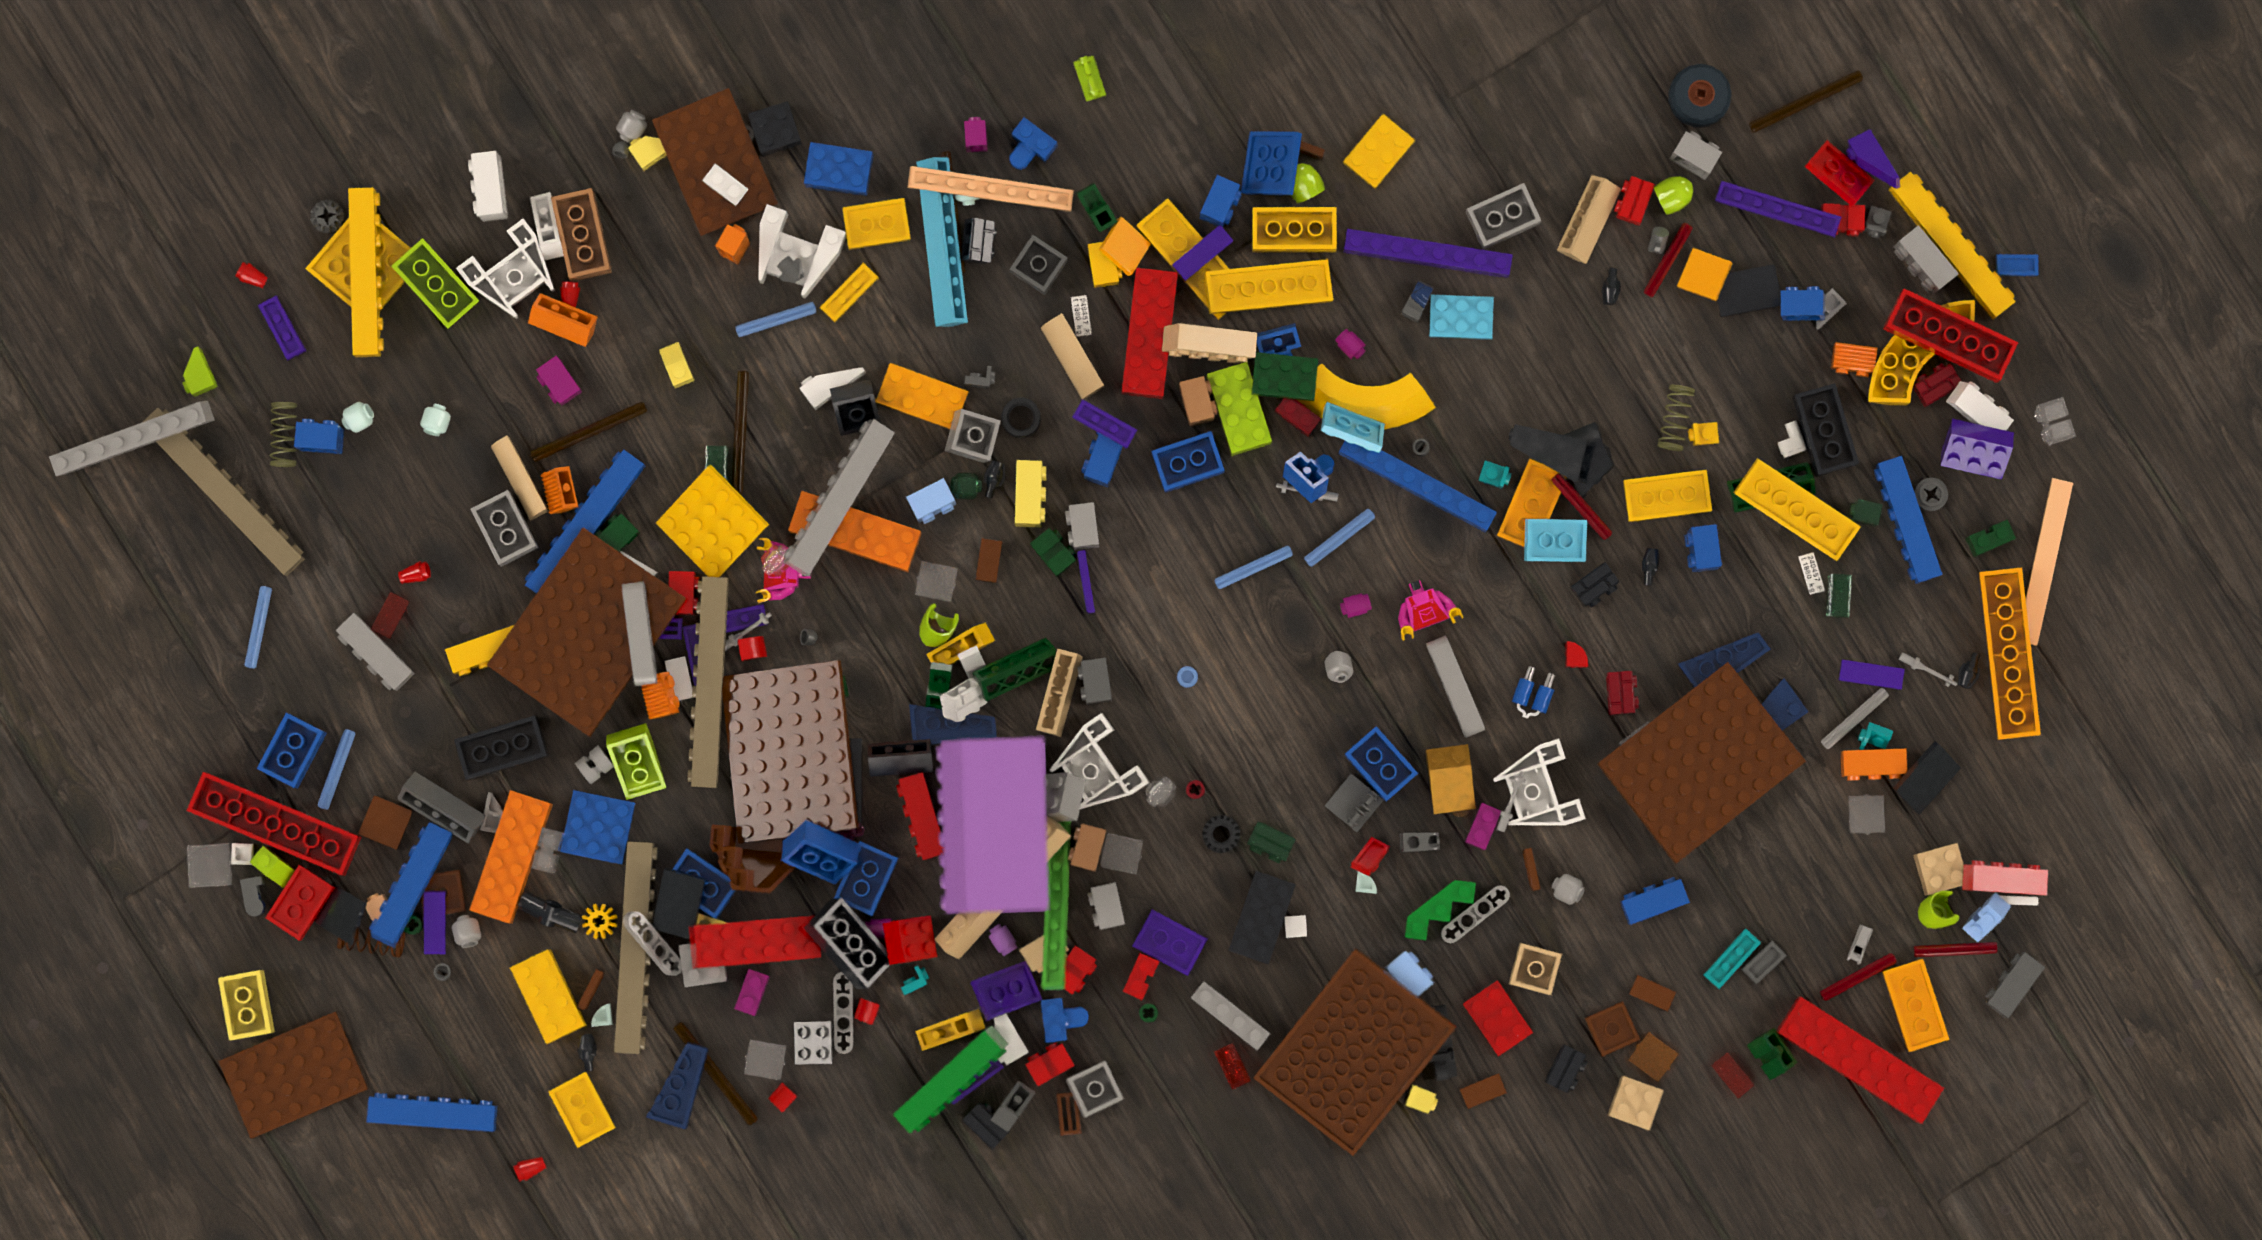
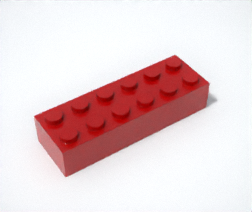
[1122,268,1178,399]
[1883,289,2018,383]
[689,916,821,969]

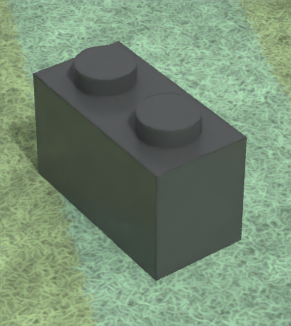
[991,1080,1036,1132]

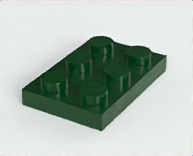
[1251,352,1318,401]

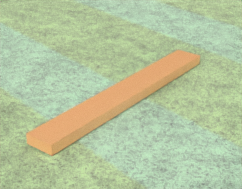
[908,166,1074,212]
[2025,478,2073,646]

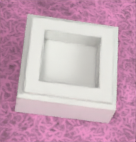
[231,843,254,865]
[1285,915,1307,938]

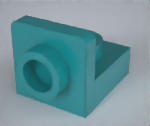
[1478,461,1512,489]
[1858,722,1893,750]
[901,965,929,995]

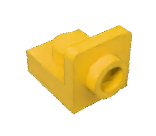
[1688,422,1719,446]

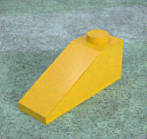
[927,622,995,665]
[916,1009,986,1051]

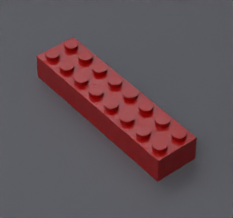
[187,772,362,876]
[1777,997,1944,1124]

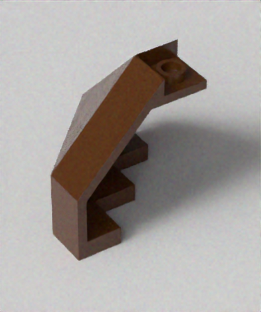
[710,825,795,893]

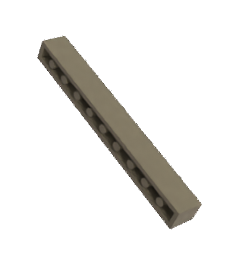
[143,408,305,576]
[688,576,729,788]
[614,842,658,1054]

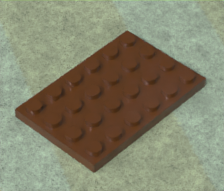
[652,88,778,236]
[219,1011,369,1139]

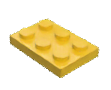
[1343,114,1415,189]
[842,198,911,249]
[549,1072,616,1148]

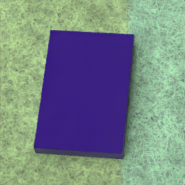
[1132,909,1207,976]
[970,961,1042,1021]

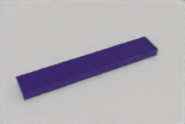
[1715,181,1841,238]

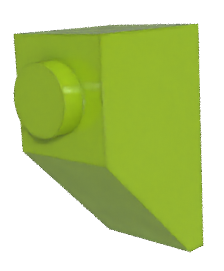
[182,346,218,397]
[250,846,295,888]

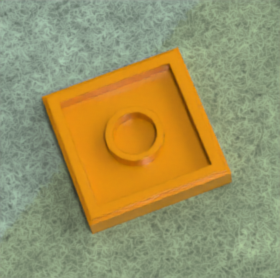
[1099,217,1151,276]
[1677,248,1732,301]

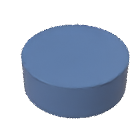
[1177,666,1198,688]

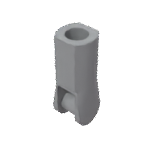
[1846,925,1873,965]

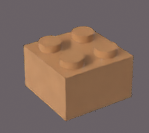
[1179,376,1217,427]
[1068,824,1106,872]

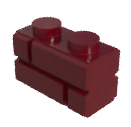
[1913,363,1961,408]
[1275,398,1321,437]
[1606,671,1639,715]

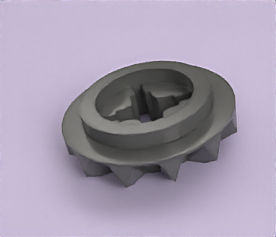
[310,200,344,233]
[1914,478,1948,511]

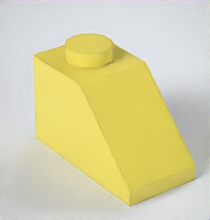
[628,136,667,171]
[659,342,695,389]
[1404,1085,1438,1114]

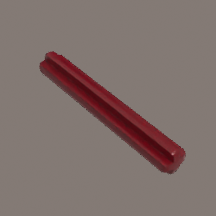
[1644,223,1693,298]
[1551,473,1612,540]
[1914,942,1998,957]
[1820,953,1897,1001]

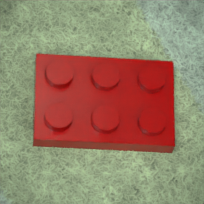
[1805,141,1875,207]
[265,865,335,941]
[1463,980,1533,1056]

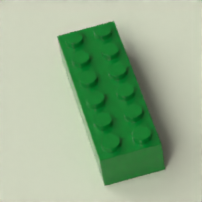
[893,1026,1009,1133]

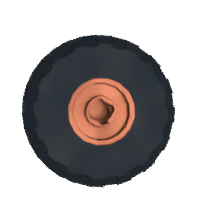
[1668,64,1732,127]

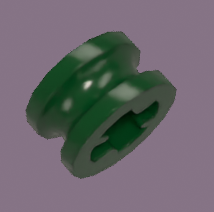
[404,916,423,935]
[1139,1004,1158,1023]

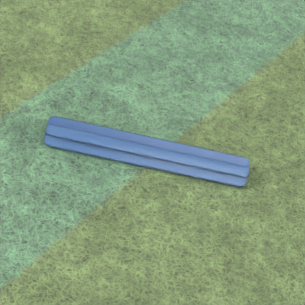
[736,302,816,337]
[1304,509,1375,567]
[1215,546,1293,589]
[244,586,272,668]
[317,729,355,810]

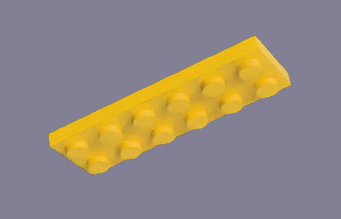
[1136,198,1229,320]
[1204,259,1333,314]
[1734,458,1861,561]

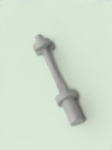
[1276,481,1339,502]
[725,612,772,651]
[1899,652,1958,687]
[1497,771,1526,832]

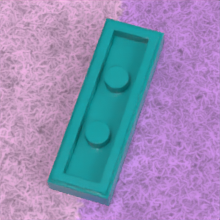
[1703,928,1761,989]

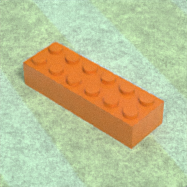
[788,491,922,572]
[470,790,553,924]

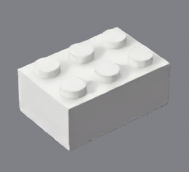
[468,151,508,222]

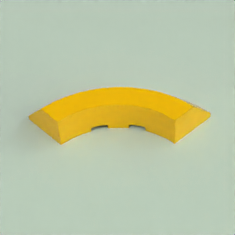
[1868,300,1975,405]
[1296,364,1436,429]

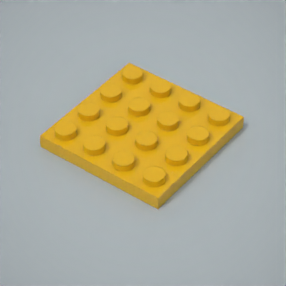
[305,218,410,311]
[656,465,769,577]

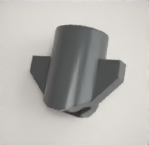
[1647,227,1669,254]
[777,256,805,283]

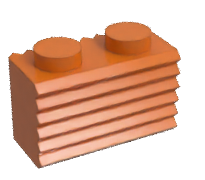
[1831,342,1878,377]
[541,466,578,514]
[641,672,680,719]

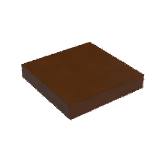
[358,795,414,850]
[421,870,466,915]
[1584,1001,1641,1057]

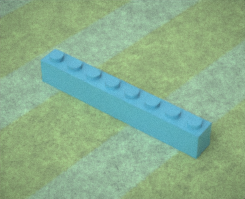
[917,157,968,327]

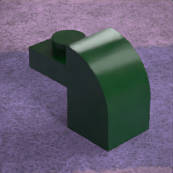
[1076,183,1118,232]
[926,662,952,709]

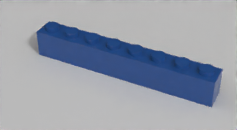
[1338,441,1497,533]
[525,450,646,594]

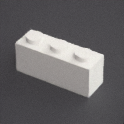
[1946,381,2014,431]

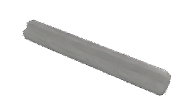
[1821,688,1889,749]

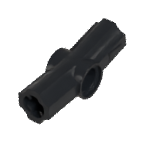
[518,891,582,934]

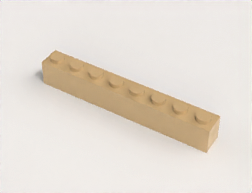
[935,815,1071,959]

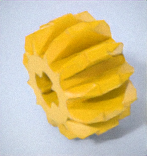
[582,904,618,939]

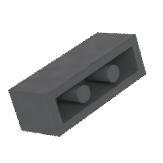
[1985,952,2045,1018]

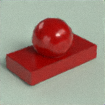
[1351,837,1390,877]

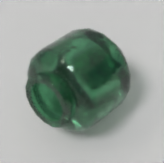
[950,472,982,500]

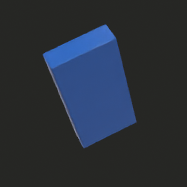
[1995,254,2039,276]

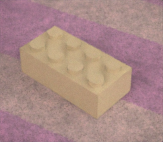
[1162,323,1257,364]

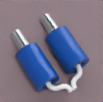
[1512,666,1555,719]

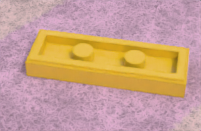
[820,263,878,322]

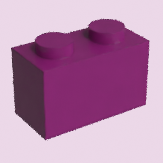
[964,117,988,152]
[536,355,582,406]
[1465,803,1501,850]
[735,969,770,1016]

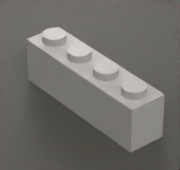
[336,613,415,691]
[1191,981,1270,1050]

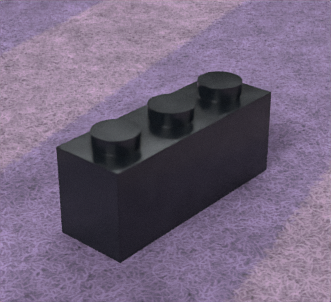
[868,739,933,776]

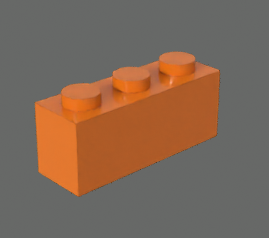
[715,224,750,264]
[528,293,597,347]
[1841,749,1907,781]

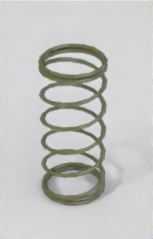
[1657,384,1695,451]
[269,402,298,467]

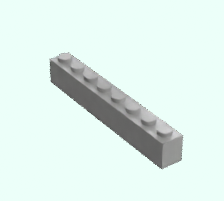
[49,401,215,476]
[783,419,895,576]

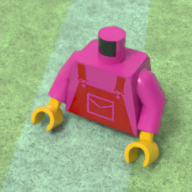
[756,538,811,603]
[1398,580,1463,640]

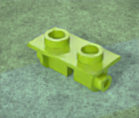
[1073,56,1106,102]

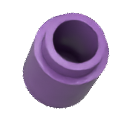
[988,924,1018,956]

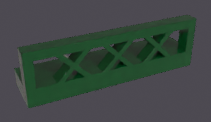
[1727,462,1816,513]
[972,638,1056,701]

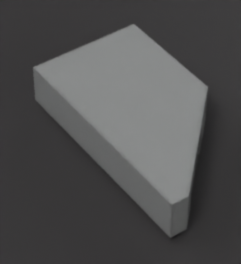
[1816,288,1846,330]
[480,792,503,833]

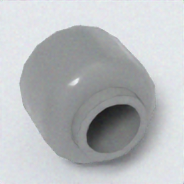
[616,110,647,143]
[1324,651,1354,683]
[1552,874,1585,905]
[452,915,481,948]

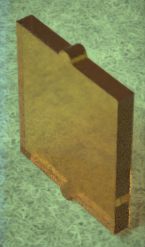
[1628,1032,1678,1082]

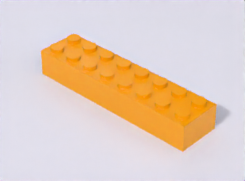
[1979,568,2041,740]

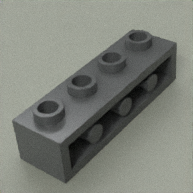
[397,772,486,843]

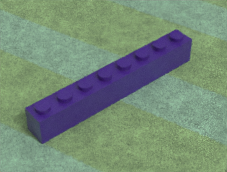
[1343,229,1513,278]

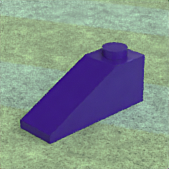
[1846,129,1900,189]

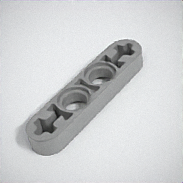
[1441,886,1510,943]
[623,911,682,976]
[833,972,854,1054]

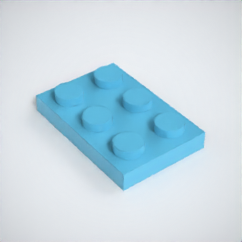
[1429,295,1494,339]
[1321,402,1385,453]
[1524,519,1587,562]

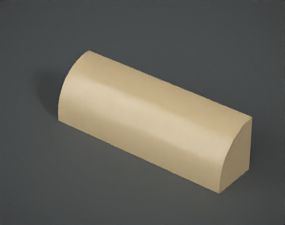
[1557,175,1621,264]
[1041,314,1104,399]
[491,435,549,521]
[1036,649,1083,737]

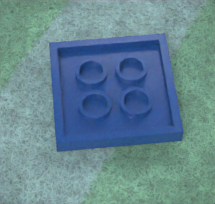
[1241,132,1302,195]
[560,790,636,865]

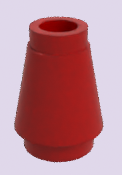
[235,262,268,288]
[560,281,580,307]
[398,561,431,584]
[513,1157,546,1182]

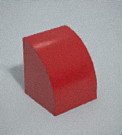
[738,636,767,661]
[1565,641,1588,668]
[854,998,880,1025]
[768,1082,798,1112]

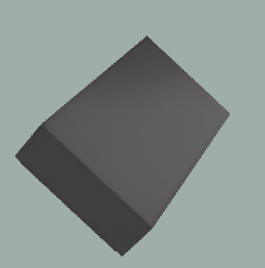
[1741,940,1787,984]

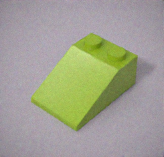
[606,723,666,800]

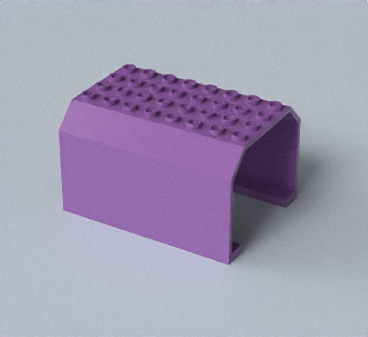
[937,738,1049,914]

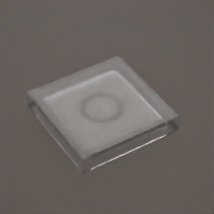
[187,843,232,888]

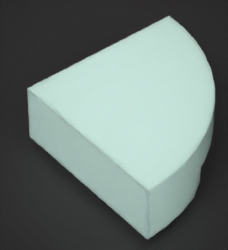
[1355,871,1377,894]
[591,1003,613,1027]

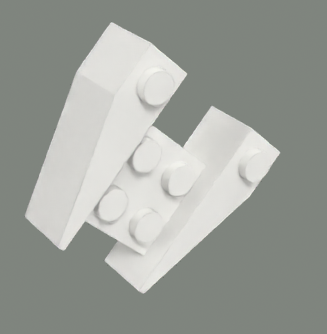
[758,204,847,299]
[456,219,555,319]
[1050,713,1150,809]
[1493,739,1586,825]

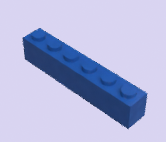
[1874,456,1943,584]
[369,822,452,948]
[367,1093,498,1131]

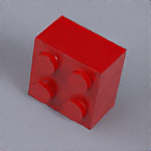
[883,915,937,965]

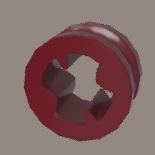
[1186,780,1205,799]

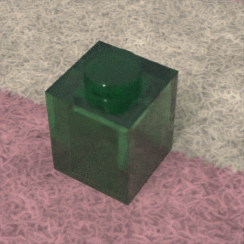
[1849,499,1883,527]

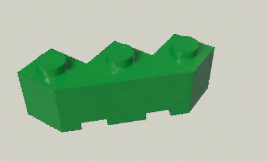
[1404,880,1476,940]

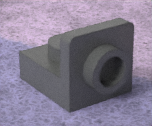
[1864,206,1891,238]
[964,366,996,389]

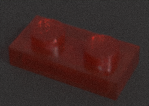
[371,592,410,639]
[1214,1043,1251,1089]
[1711,1052,1754,1098]

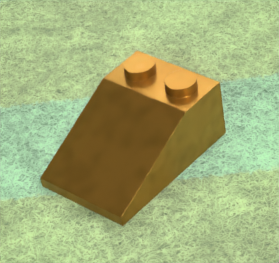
[1425,744,1476,814]

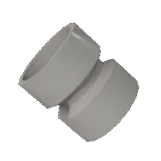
[575,745,614,784]

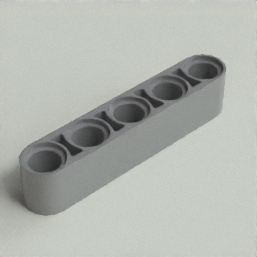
[622,581,657,686]
[1426,635,1485,738]

